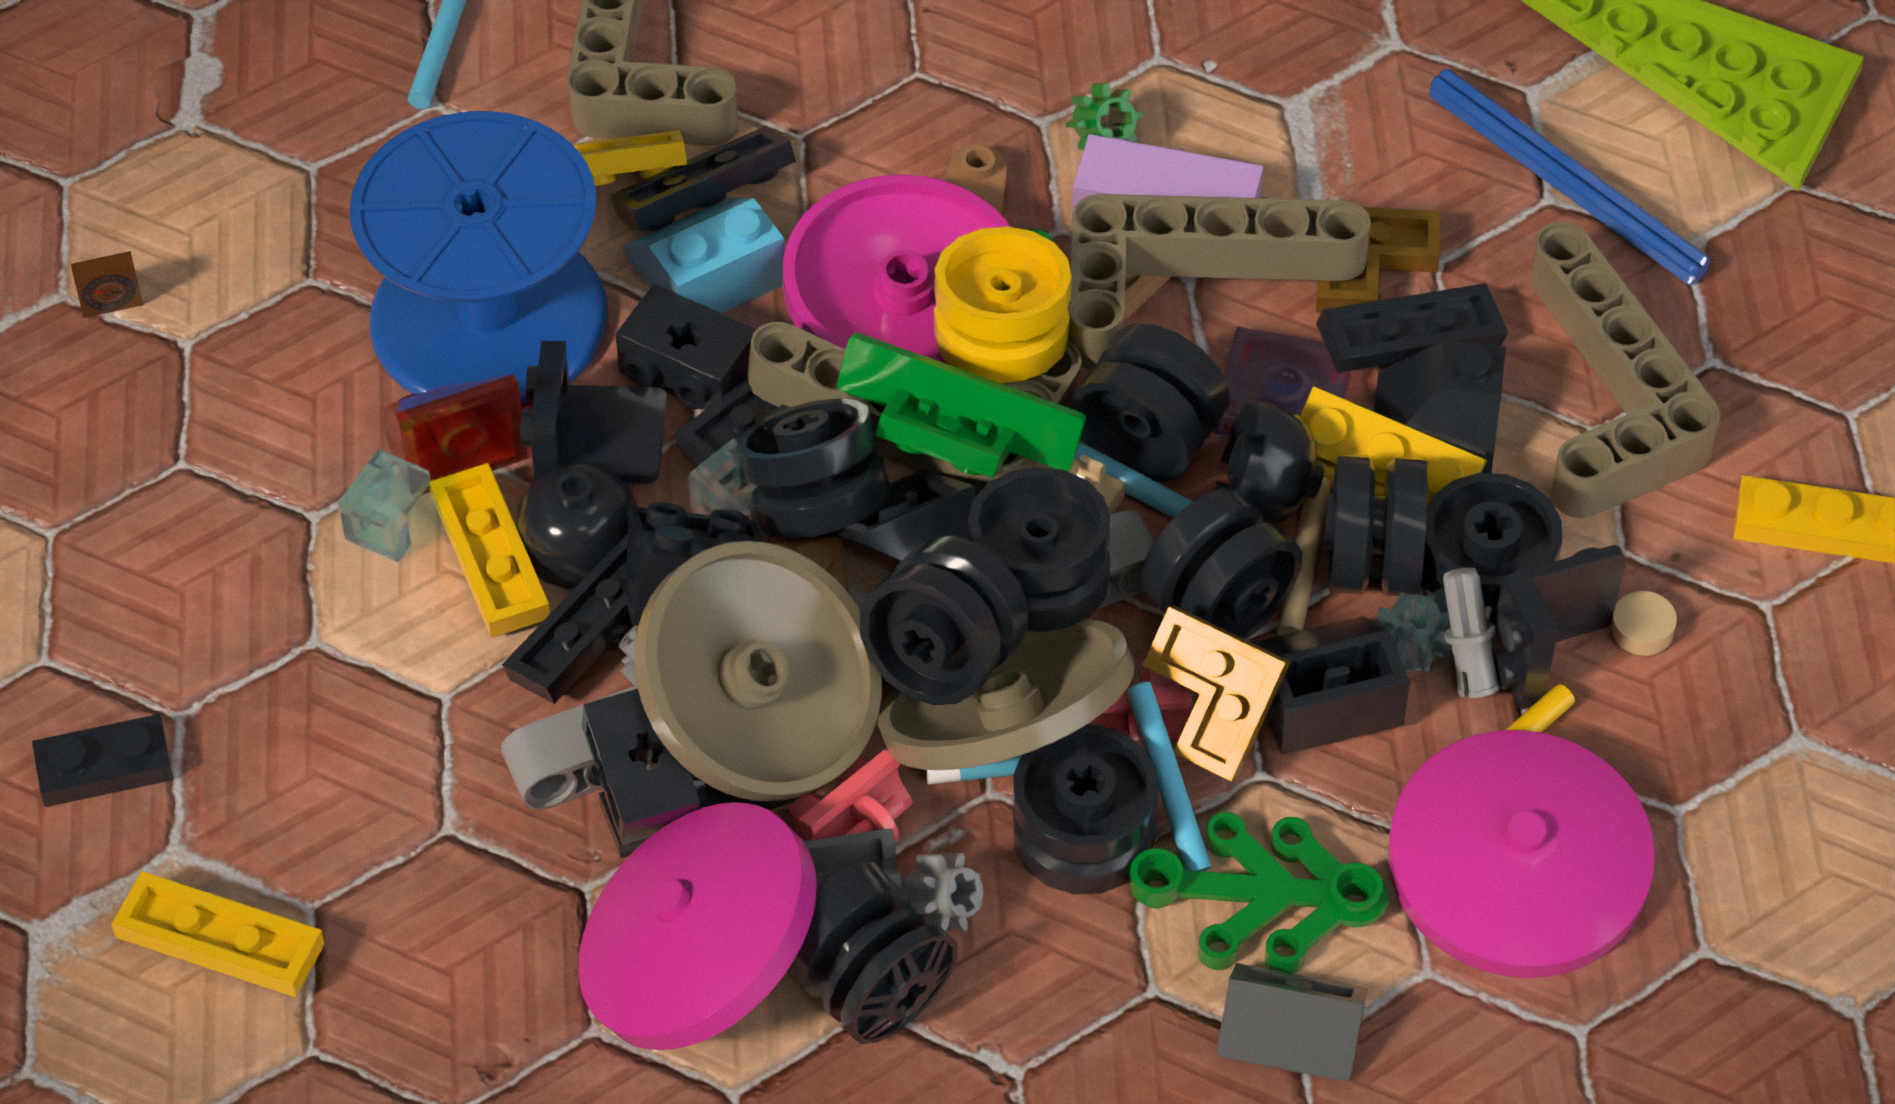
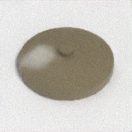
[634,541,882,801]
[878,619,1135,770]

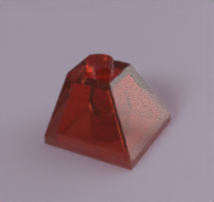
[381,374,528,498]

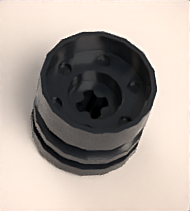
[787,862,958,1044]

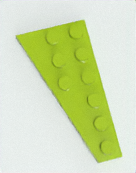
[1521,0,1864,191]

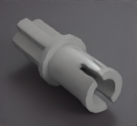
[1443,567,1500,698]

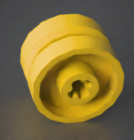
[934,226,1072,383]

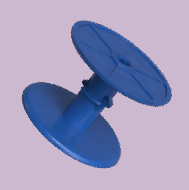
[350,111,608,412]

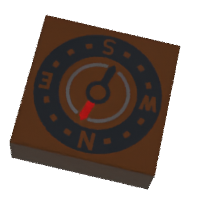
[71,251,143,318]

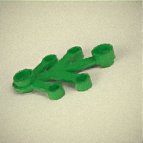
[1130,812,1389,974]

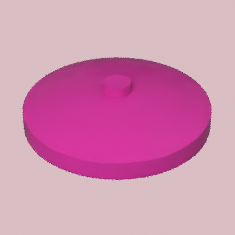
[783,175,1011,365]
[1388,730,1655,978]
[578,802,817,1050]

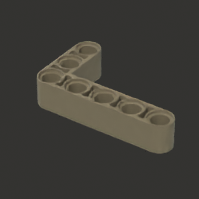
[567,0,739,146]
[1069,194,1371,369]
[1530,222,1720,518]
[748,322,1082,495]

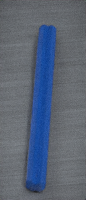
[1429,69,1710,285]

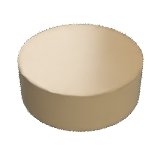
[1610,591,1677,656]

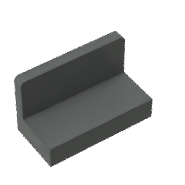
[1217,963,1368,1081]

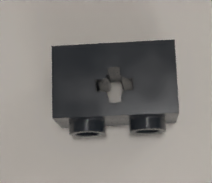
[615,284,757,410]
[582,688,707,845]

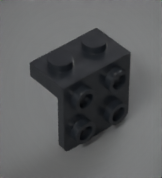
[520,340,667,484]
[1492,545,1626,710]

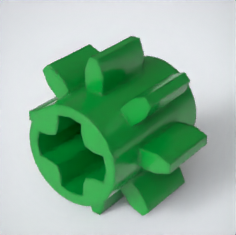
[1065,83,1144,150]

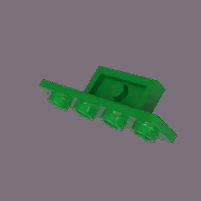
[837,332,1086,478]

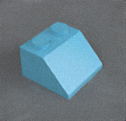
[623,198,785,313]

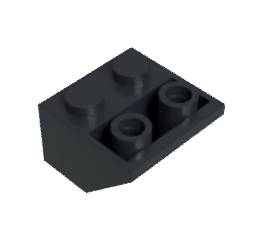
[625,502,763,626]
[1252,616,1410,754]

